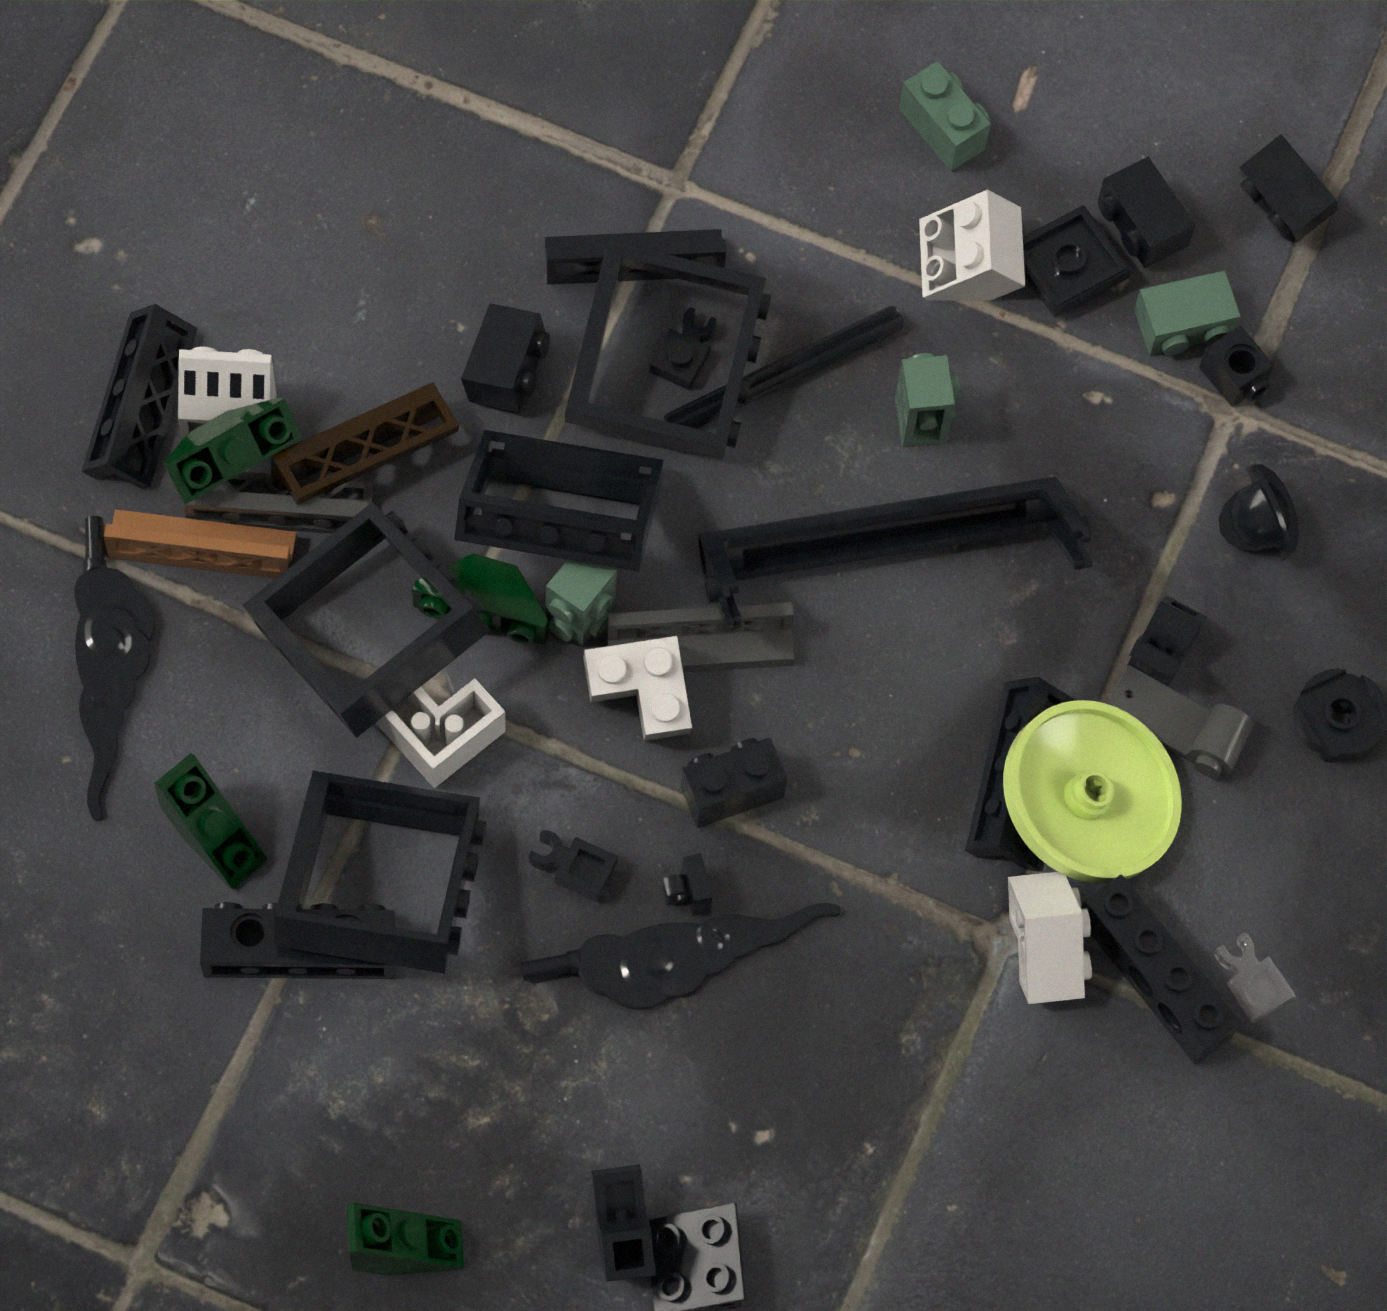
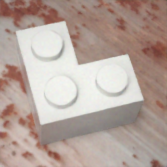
[583,636,692,741]
[376,678,506,788]
[1008,872,1092,1004]

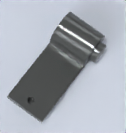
[1107,665,1254,778]

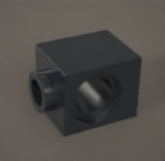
[1199,325,1274,407]

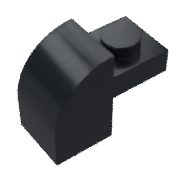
[1127,596,1207,686]
[591,1164,656,1282]

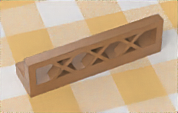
[104,509,297,579]

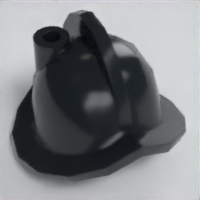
[1219,464,1299,561]

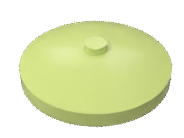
[1003,700,1182,884]

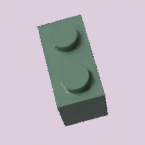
[1134,270,1241,356]

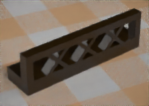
[271,382,459,505]

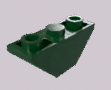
[163,397,303,505]
[412,553,548,645]
[154,753,268,889]
[347,1202,464,1276]

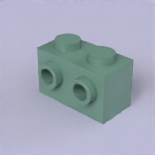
[899,61,991,171]
[895,353,960,447]
[546,560,617,647]

